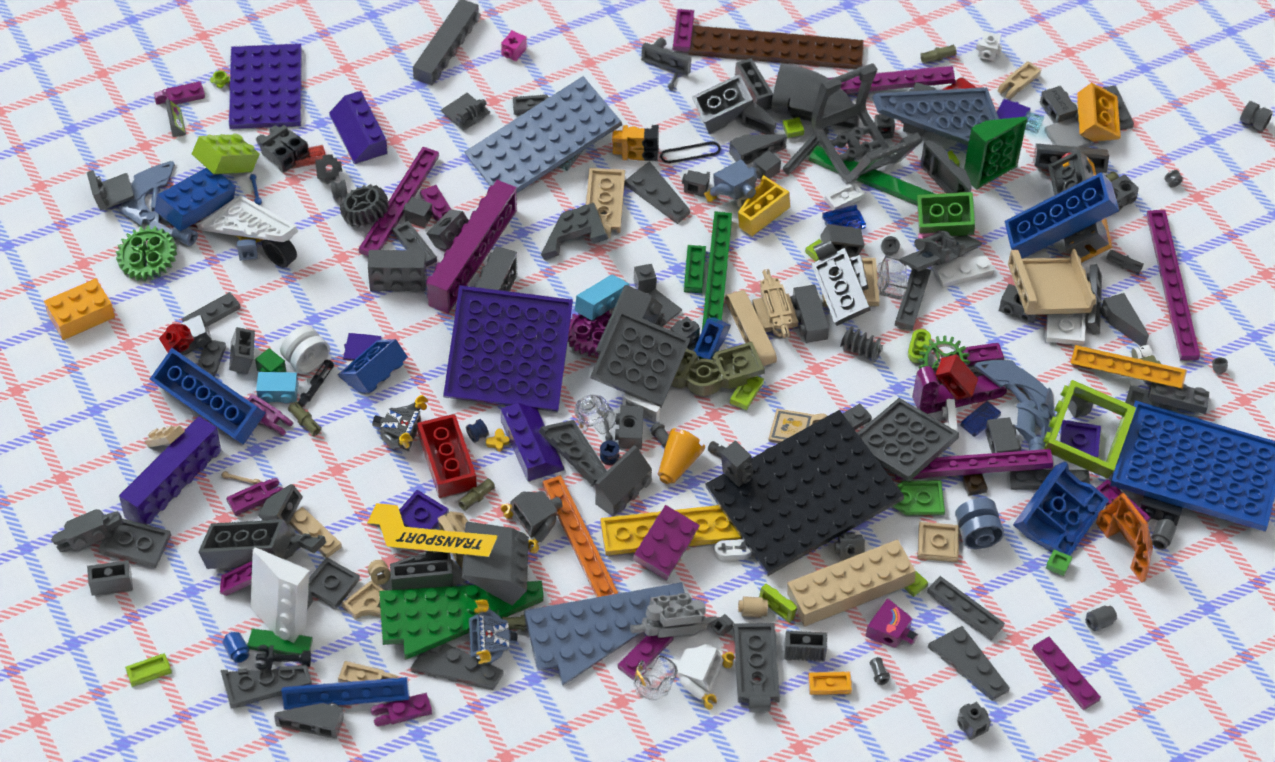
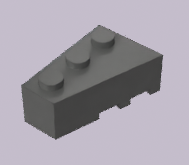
[390,551,453,590]

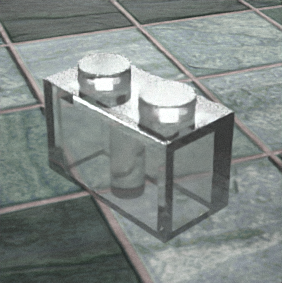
[877,256,908,300]

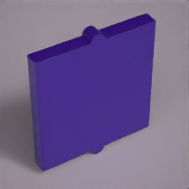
[997,99,1031,119]
[343,333,382,360]

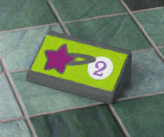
[165,99,186,137]

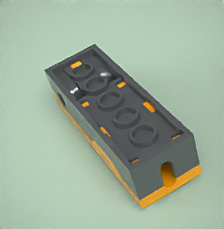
[1048,149,1113,263]

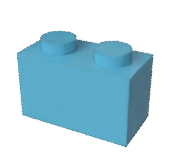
[256,372,299,403]

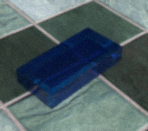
[960,401,1001,437]

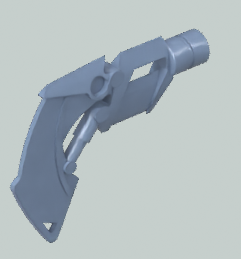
[120,161,198,246]
[975,360,1054,450]

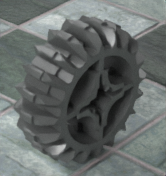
[340,184,389,228]

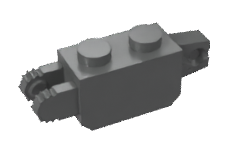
[51,509,123,552]

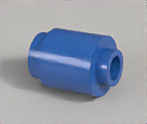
[222,632,250,663]

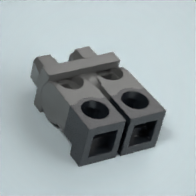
[256,125,310,173]

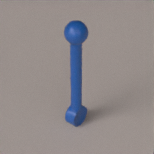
[249,174,262,205]

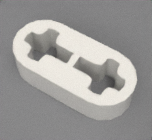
[715,539,752,561]

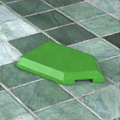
[893,480,945,516]

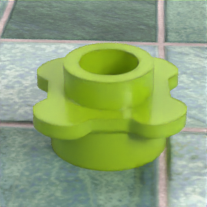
[210,70,230,88]

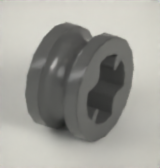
[1164,170,1183,187]

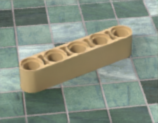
[725,290,777,366]

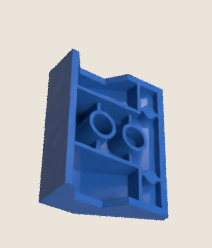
[1013,462,1109,556]

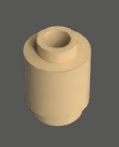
[738,596,768,618]

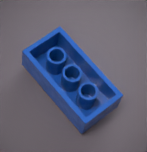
[154,168,236,231]

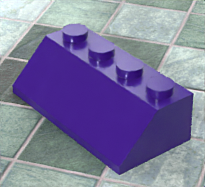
[329,90,388,164]
[500,403,564,482]

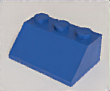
[337,339,408,393]

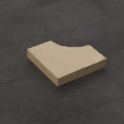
[342,580,384,620]

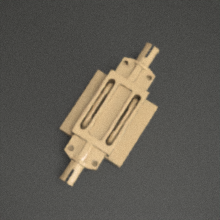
[752,269,798,338]

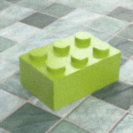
[191,133,260,174]

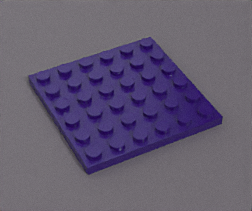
[443,285,573,412]

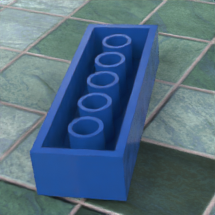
[1004,172,1119,259]
[150,348,266,445]

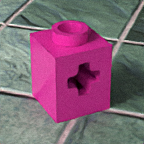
[501,30,527,61]

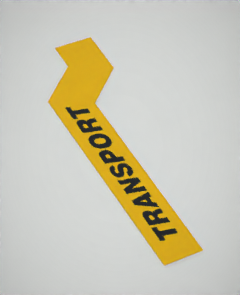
[367,503,498,557]

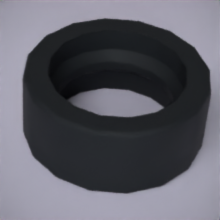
[262,239,297,268]

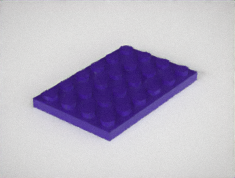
[229,44,302,129]

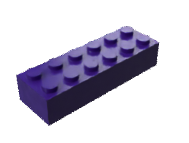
[119,416,221,525]

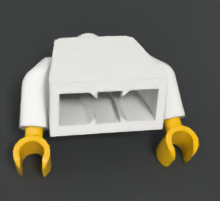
[670,644,735,710]

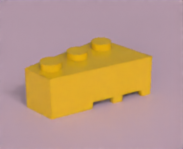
[738,175,790,236]

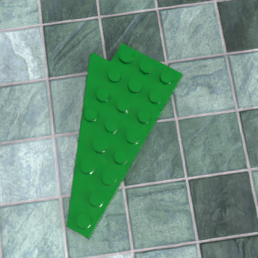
[379,581,544,659]

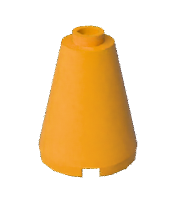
[658,428,705,484]

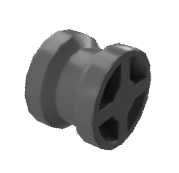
[331,180,348,200]

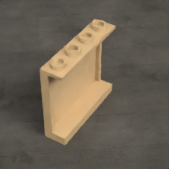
[1008,249,1096,315]

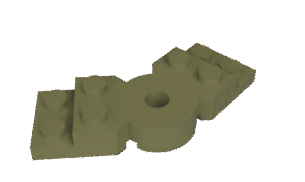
[671,341,765,396]

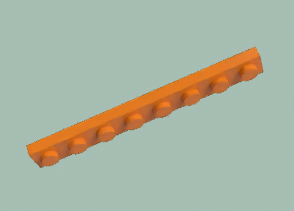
[542,475,618,597]

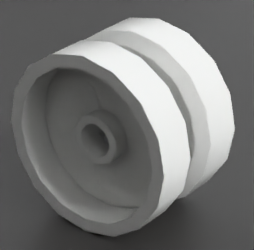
[280,325,330,374]

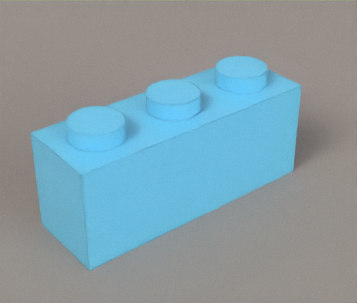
[575,274,630,320]

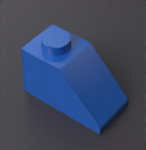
[694,317,731,360]

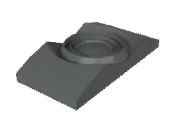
[920,140,972,193]

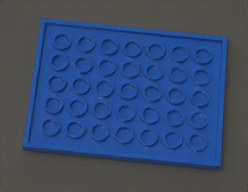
[1110,400,1275,532]

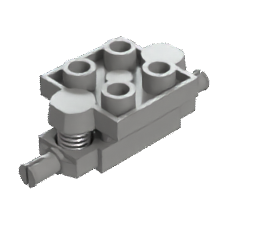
[630,593,717,638]

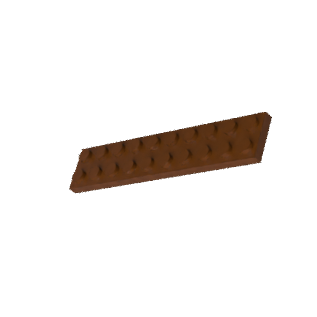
[688,25,864,69]

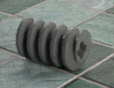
[840,326,883,362]

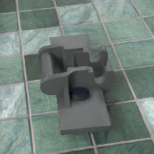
[899,230,982,271]

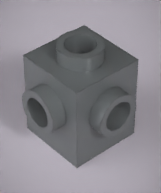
[315,154,342,181]
[670,317,700,348]
[834,532,865,560]
[957,702,991,740]

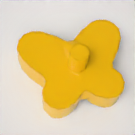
[486,428,510,452]

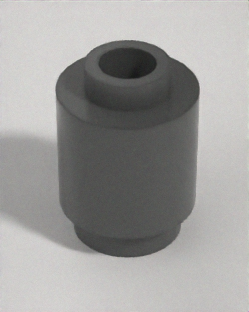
[1151,519,1177,550]
[1085,605,1117,631]

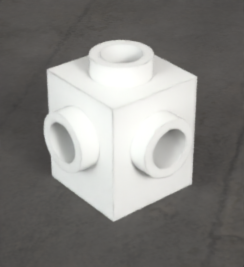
[976,31,1002,61]

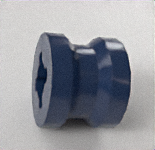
[466,419,489,443]
[600,440,620,465]

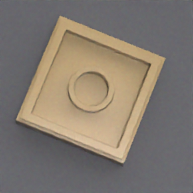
[917,522,959,562]

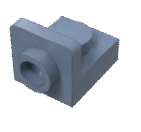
[237,239,258,261]

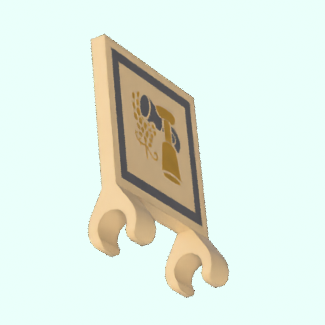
[768,409,827,443]

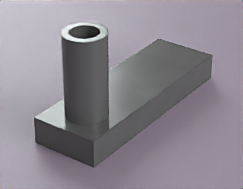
[641,37,692,76]

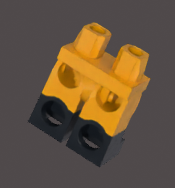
[612,125,659,161]

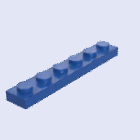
[281,677,410,710]

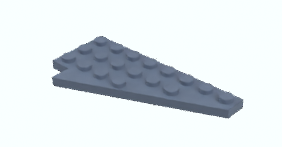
[872,87,999,145]
[524,582,685,685]

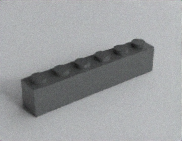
[413,0,481,85]

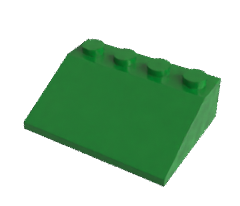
[964,117,1027,190]

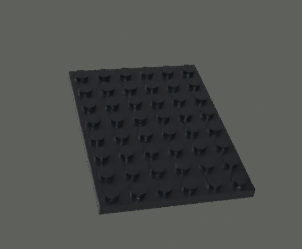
[705,410,904,576]

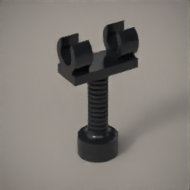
[255,645,311,670]

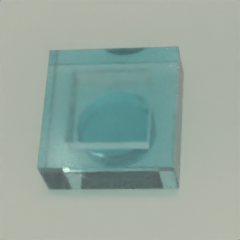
[1025,112,1044,134]

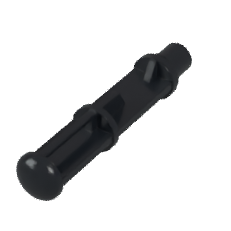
[298,359,334,408]

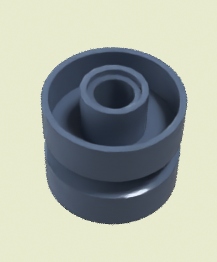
[955,498,1005,549]

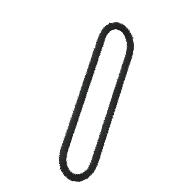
[660,141,721,163]

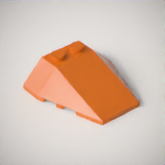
[1096,493,1153,583]

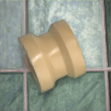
[368,559,391,585]

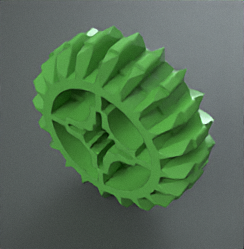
[918,335,970,385]

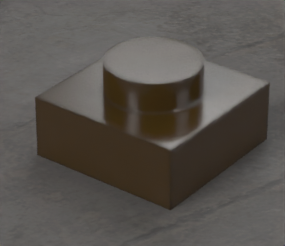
[962,474,988,496]

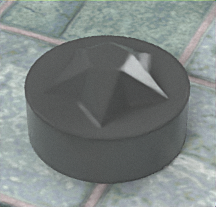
[881,236,900,255]

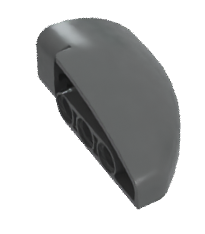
[772,63,860,129]

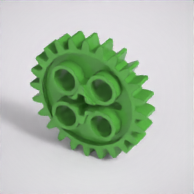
[116,225,177,281]

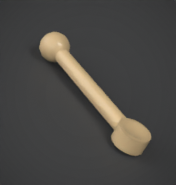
[221,471,261,485]

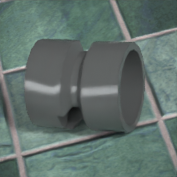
[1240,100,1273,132]

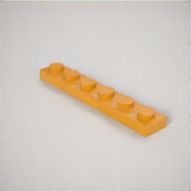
[1071,345,1187,389]

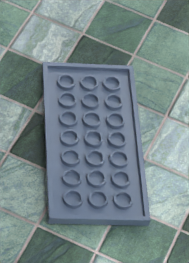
[464,76,622,193]

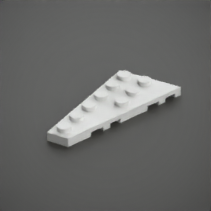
[196,195,298,242]

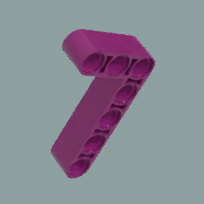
[912,366,1007,414]

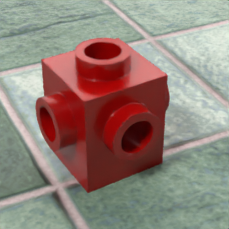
[159,323,194,354]

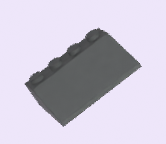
[462,522,529,605]

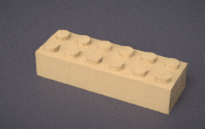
[787,539,916,627]

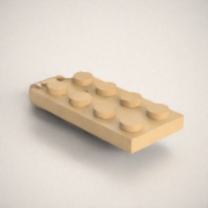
[586,168,625,238]

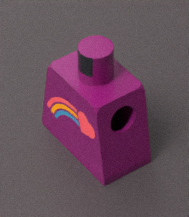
[866,598,918,648]

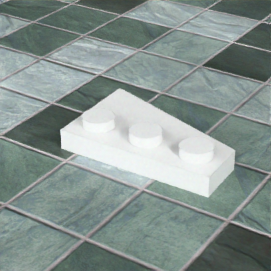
[932,256,994,288]

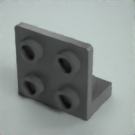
[87,170,135,211]

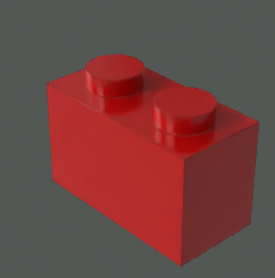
[935,354,978,400]

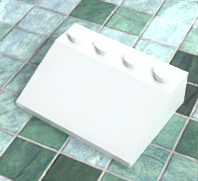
[251,548,310,643]

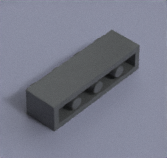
[1033,143,1109,173]

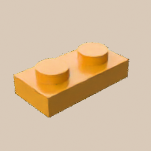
[808,672,852,695]

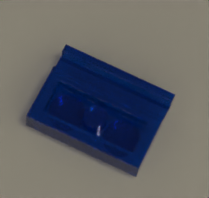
[822,205,866,230]

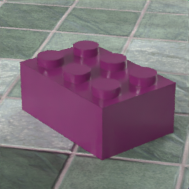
[632,504,700,581]

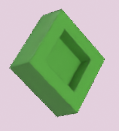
[1045,549,1072,576]

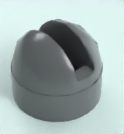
[1212,357,1228,374]

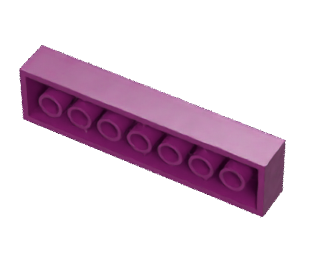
[426,180,517,314]

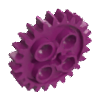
[568,310,612,357]

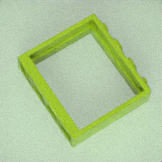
[1043,380,1136,479]

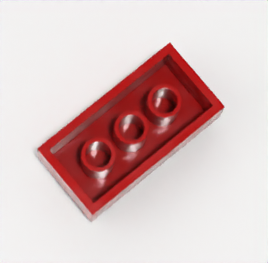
[417,414,477,498]

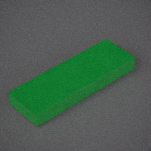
[684,245,706,293]
[247,628,313,655]

